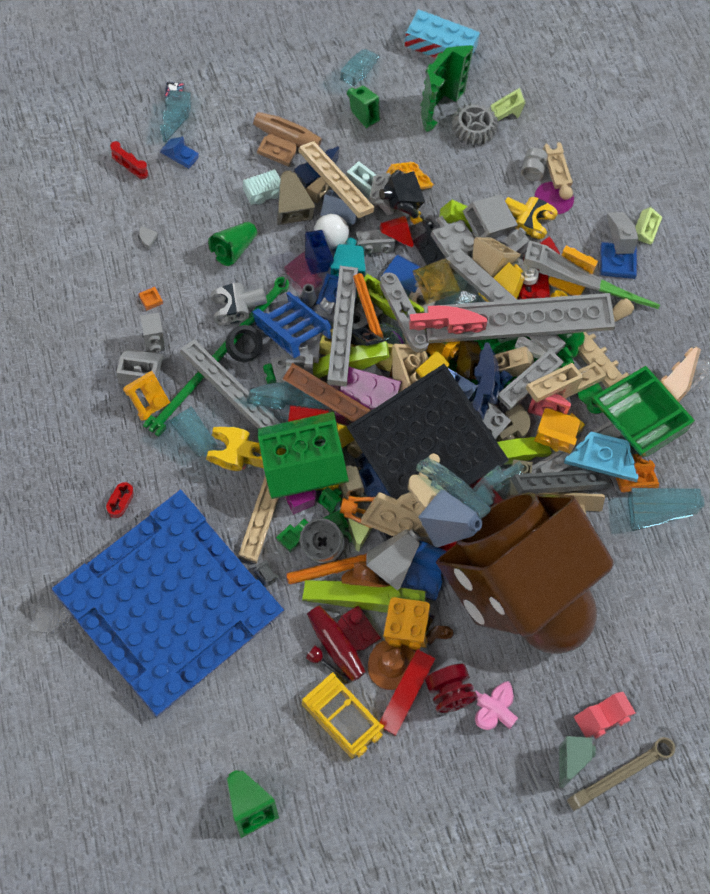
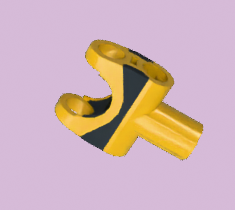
[505,197,558,239]

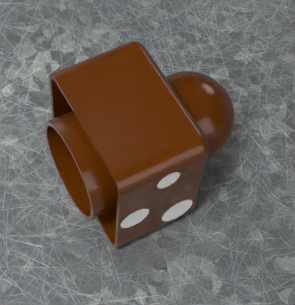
[436,492,614,654]

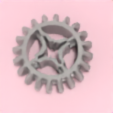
[452,102,498,146]

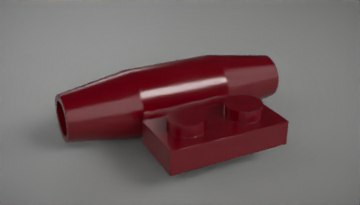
[307,605,381,682]

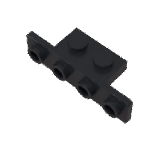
[413,215,460,277]

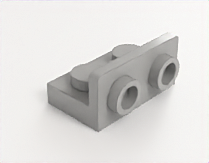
[369,173,394,215]
[356,230,395,254]

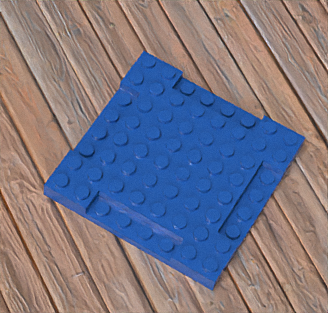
[52,489,284,718]

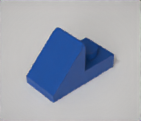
[160,137,199,169]

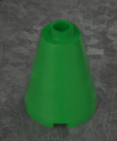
[208,222,257,266]

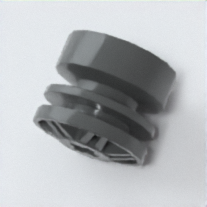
[300,518,345,564]

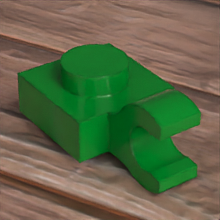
[276,519,309,553]

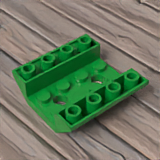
[258,412,349,499]

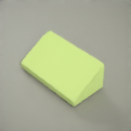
[635,207,662,245]

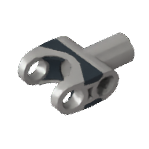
[211,283,267,325]

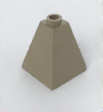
[277,171,315,225]

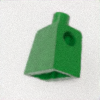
[346,86,380,128]

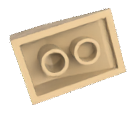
[392,344,428,392]

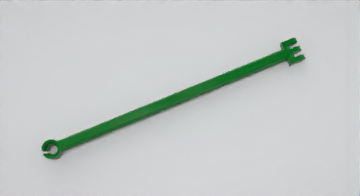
[143,277,289,437]

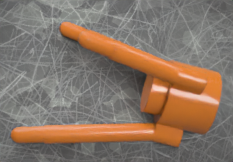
[340,496,375,528]

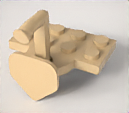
[361,454,445,545]

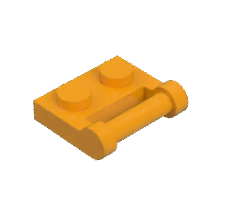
[123,371,170,420]

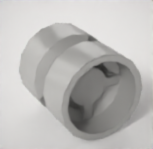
[521,148,548,181]

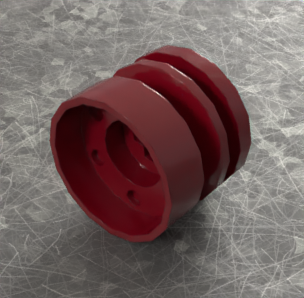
[425,663,478,714]

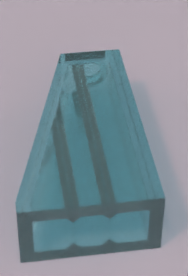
[627,488,704,531]

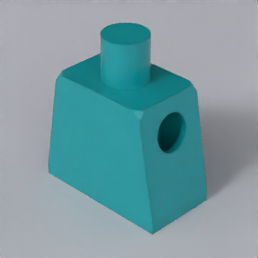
[331,238,366,277]

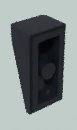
[351,327,384,346]

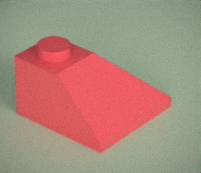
[528,393,571,417]

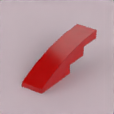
[379,649,436,736]

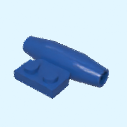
[400,540,447,601]

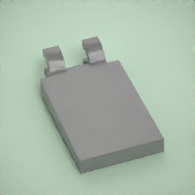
[281,320,321,374]

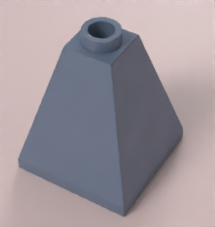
[418,490,482,547]

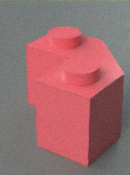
[574,692,636,739]

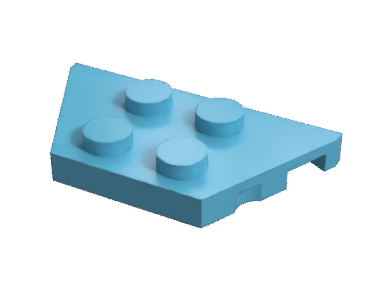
[564,432,638,482]

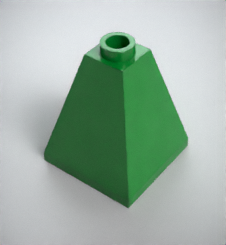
[227,770,279,838]

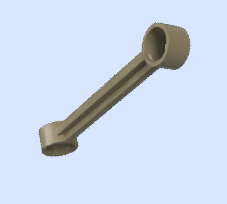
[567,737,675,811]

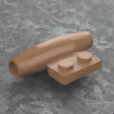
[253,112,322,167]

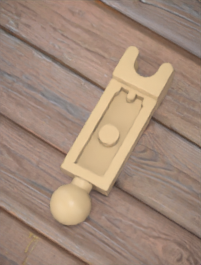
[543,142,573,200]

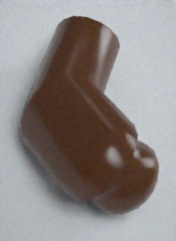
[426,625,454,645]

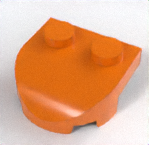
[616,454,659,492]

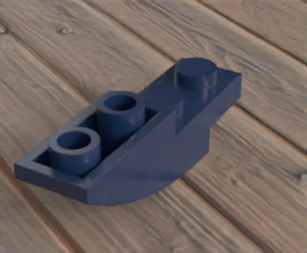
[471,342,500,420]
[354,453,391,503]

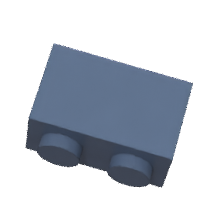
[320,189,358,226]

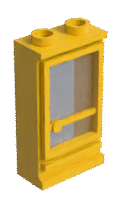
[302,672,384,759]

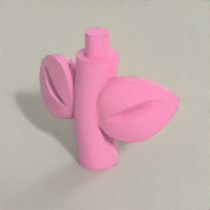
[475,681,518,730]

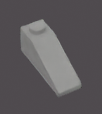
[607,212,638,254]

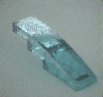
[416,457,491,519]

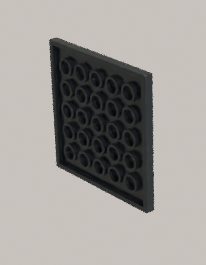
[347,363,509,499]

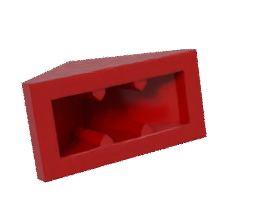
[380,216,414,248]

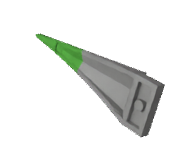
[523,240,660,309]

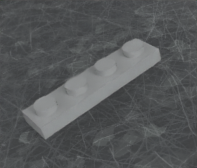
[498,349,563,410]

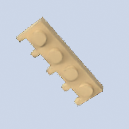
[578,332,629,388]

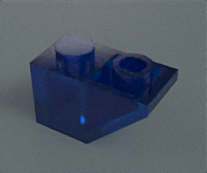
[305,230,334,274]

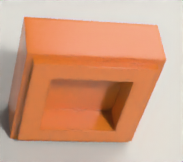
[138,287,163,311]

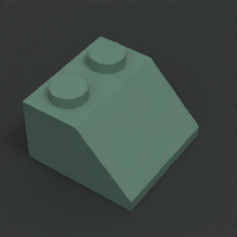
[559,736,596,788]

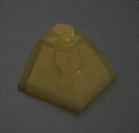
[412,258,461,304]

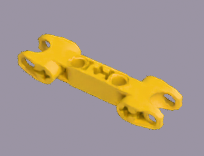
[206,427,339,491]

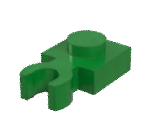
[323,510,352,543]

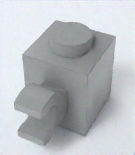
[502,227,529,255]
[314,298,335,329]

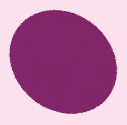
[535,181,574,214]

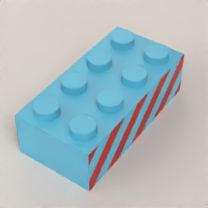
[404,9,480,58]

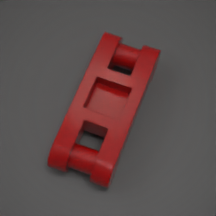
[110,141,148,179]

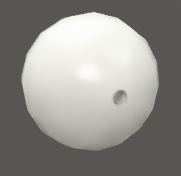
[314,214,349,250]

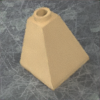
[472,237,520,278]

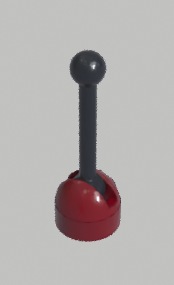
[306,645,350,683]

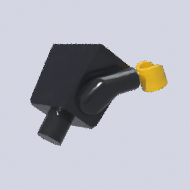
[379,170,425,225]

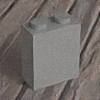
[463,195,518,238]

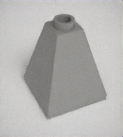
[366,529,420,590]

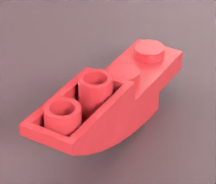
[409,306,487,334]

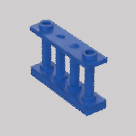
[252,292,332,359]

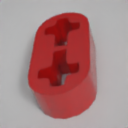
[106,482,134,518]

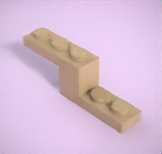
[525,362,606,403]

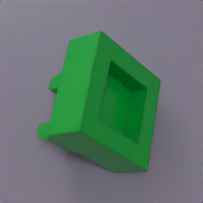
[318,487,343,514]

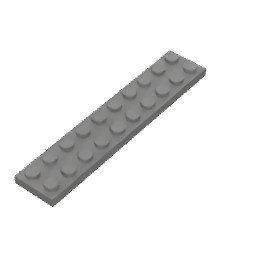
[424,293,615,343]

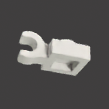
[515,337,546,359]

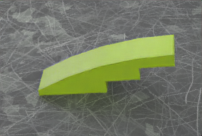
[313,341,389,378]
[497,437,552,464]

